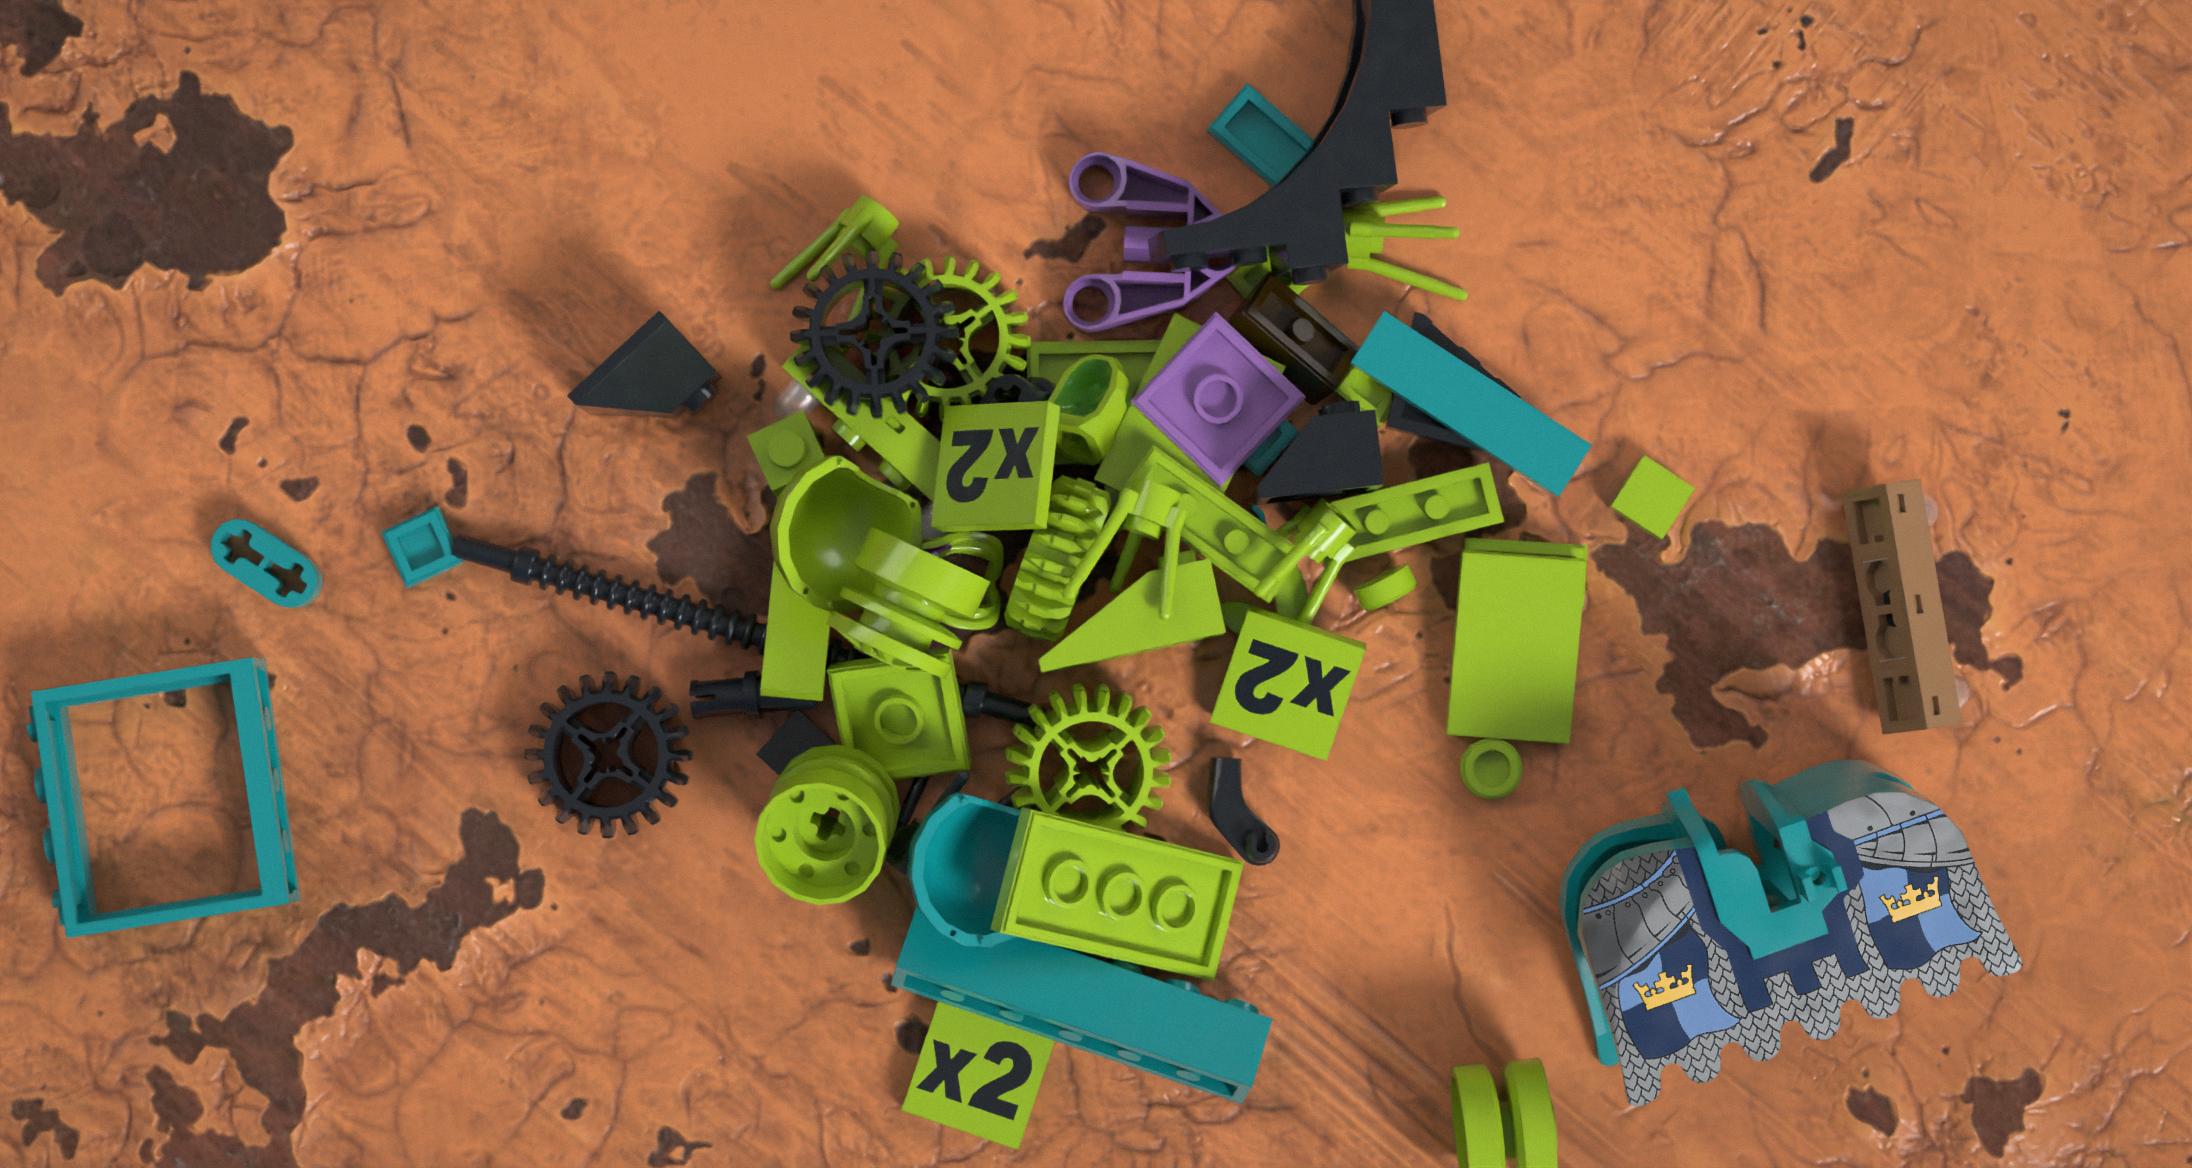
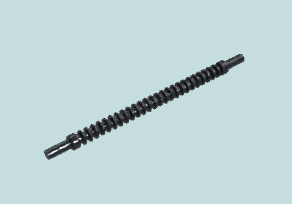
[452,533,1047,729]

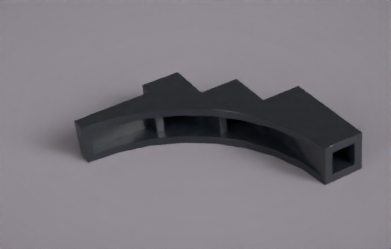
[1148,0,1447,286]

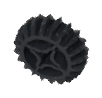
[790,249,959,419]
[525,671,694,839]

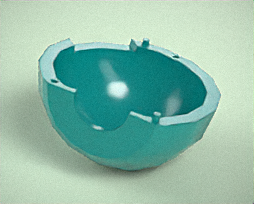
[907,792,1021,948]

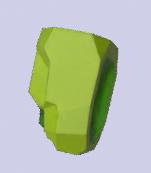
[1048,354,1129,466]

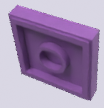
[1130,312,1306,488]

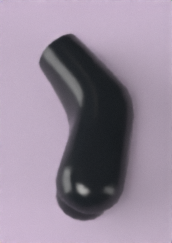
[1206,757,1280,866]

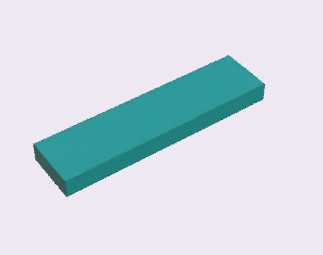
[1349,311,1592,498]

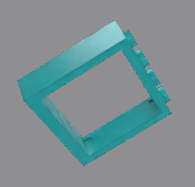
[26,657,301,938]

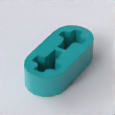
[211,519,323,608]

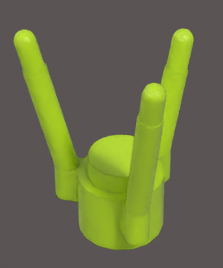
[770,195,899,355]
[1342,196,1468,301]
[1062,478,1188,621]
[1254,498,1358,624]

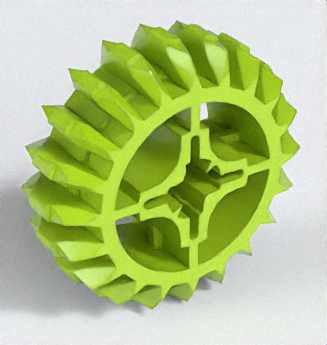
[864,256,1031,422]
[1004,475,1112,643]
[1004,683,1172,832]

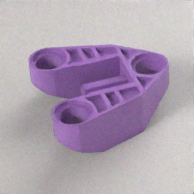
[1063,152,1236,334]

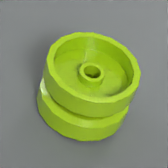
[1450,1057,1558,1168]

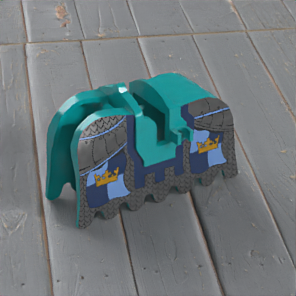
[1558,760,2023,1107]

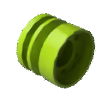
[826,527,990,679]
[754,744,900,905]

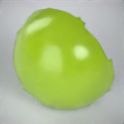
[770,455,923,613]

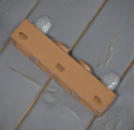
[1842,479,1970,735]

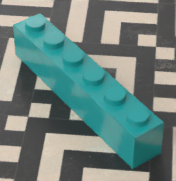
[891,907,1273,1104]

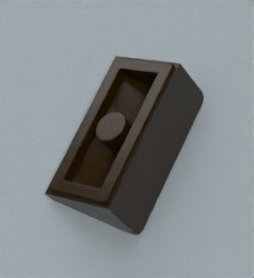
[1227,271,1360,405]

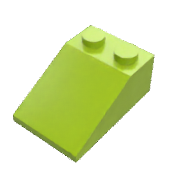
[1039,550,1226,674]

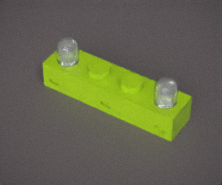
[772,344,951,539]

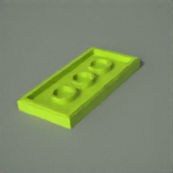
[991,807,1244,981]

